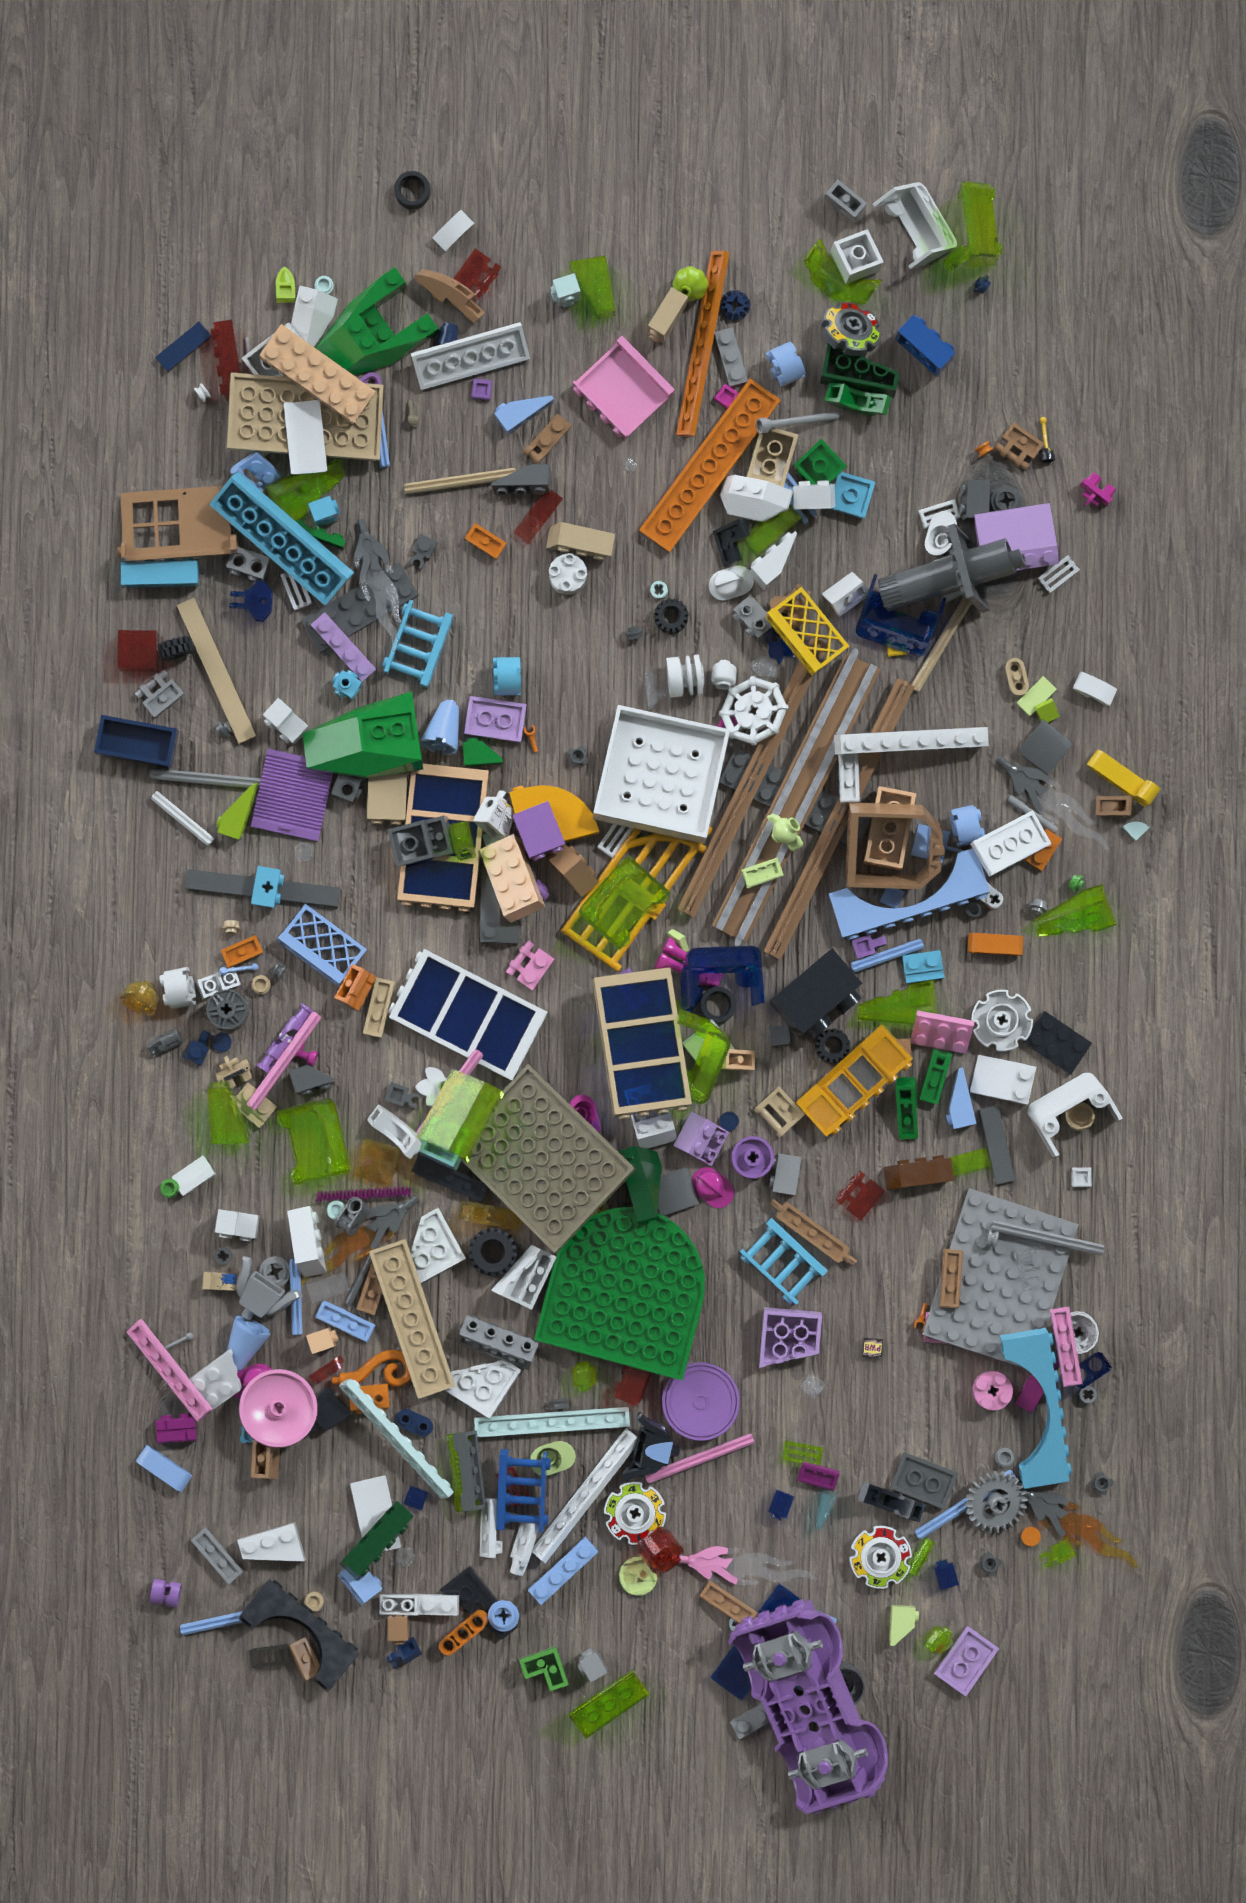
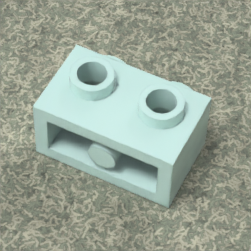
[550,273,580,308]

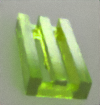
[782,1440,824,1465]

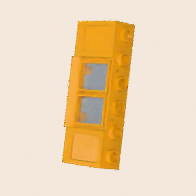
[796,1024,913,1137]

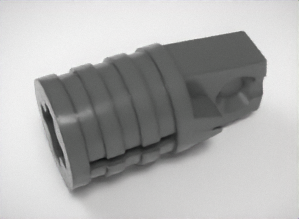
[147,1027,184,1056]

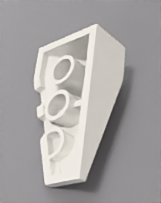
[291,286,338,347]

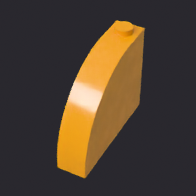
[509,785,599,853]

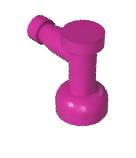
[295,1042,318,1066]

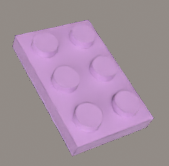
[464,696,527,743]
[934,1626,999,1696]

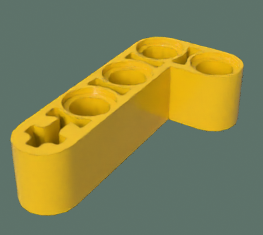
[1086,749,1161,807]

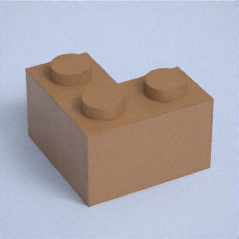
[546,845,599,897]

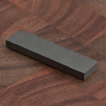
[979,1105,1015,1184]

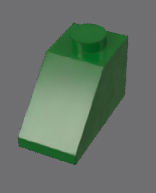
[463,738,503,767]

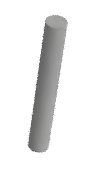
[1007,795,1058,833]

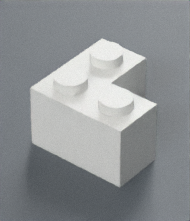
[263,698,309,745]
[215,1209,260,1242]

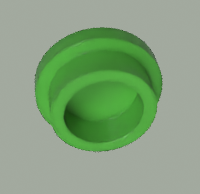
[1068,874,1085,893]
[160,1179,180,1198]

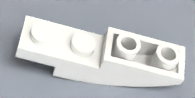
[380,1594,459,1616]

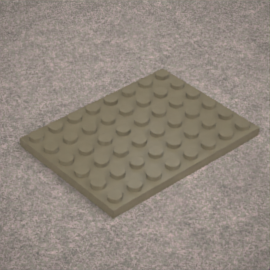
[461,1064,636,1254]

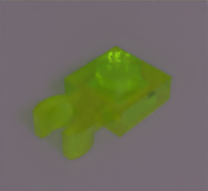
[1040,1537,1077,1567]

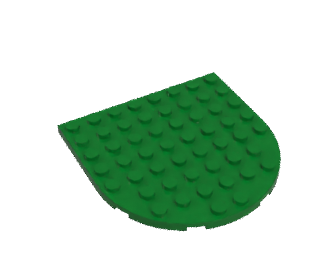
[534,1207,706,1380]

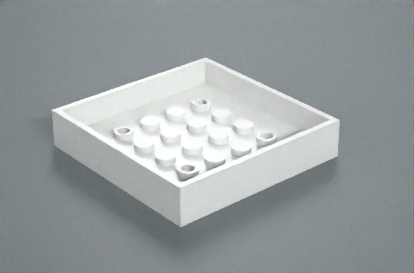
[593,705,730,844]

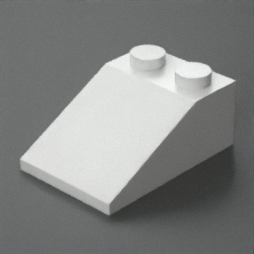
[970,1055,1036,1105]

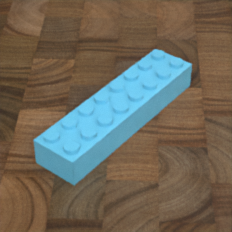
[209,472,354,605]

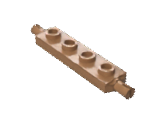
[769,1198,857,1267]

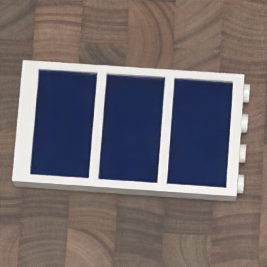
[388,949,548,1081]

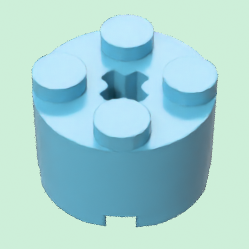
[493,657,521,696]

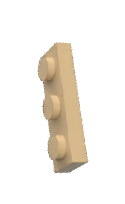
[363,977,395,1038]

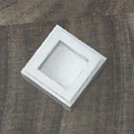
[1071,1168,1092,1187]

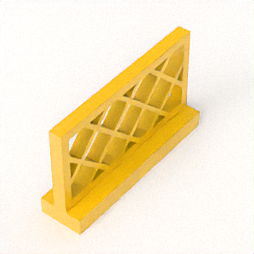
[765,587,849,676]

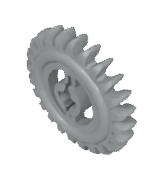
[965,1471,1028,1533]

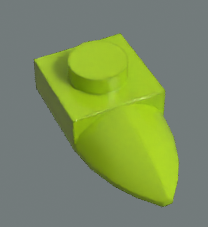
[276,267,295,303]

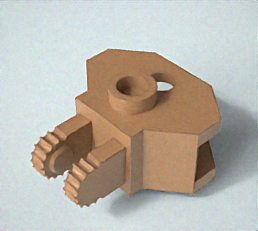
[769,583,811,628]

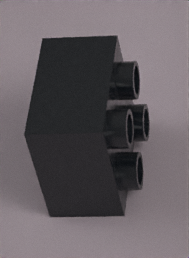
[770,948,863,1040]

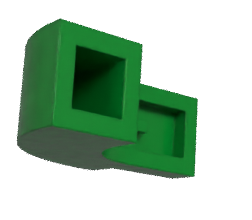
[824,383,891,416]

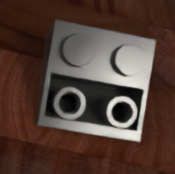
[289,1065,335,1097]

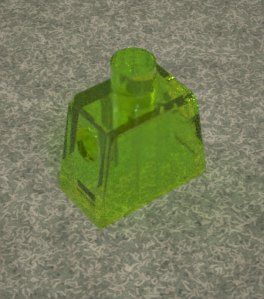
[449,821,477,861]

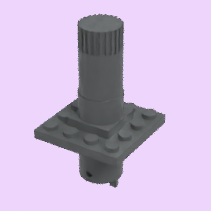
[878,523,1026,613]

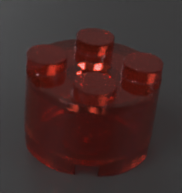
[637,1527,684,1574]

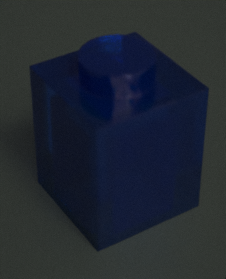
[767,1489,794,1520]
[932,1559,959,1590]

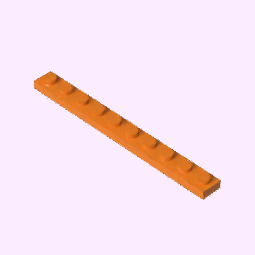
[676,251,730,437]

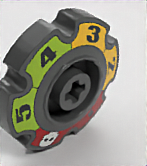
[821,302,881,356]

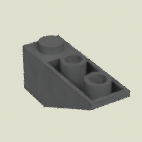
[491,464,552,496]

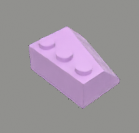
[759,1307,822,1368]

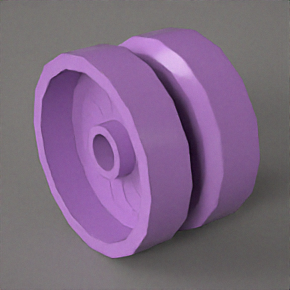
[731,1136,774,1179]

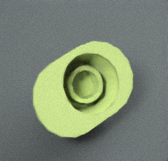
[530,1441,576,1475]

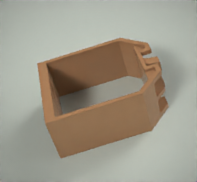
[845,802,945,889]

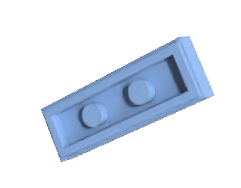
[315,1300,376,1342]

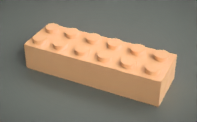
[259,324,376,425]

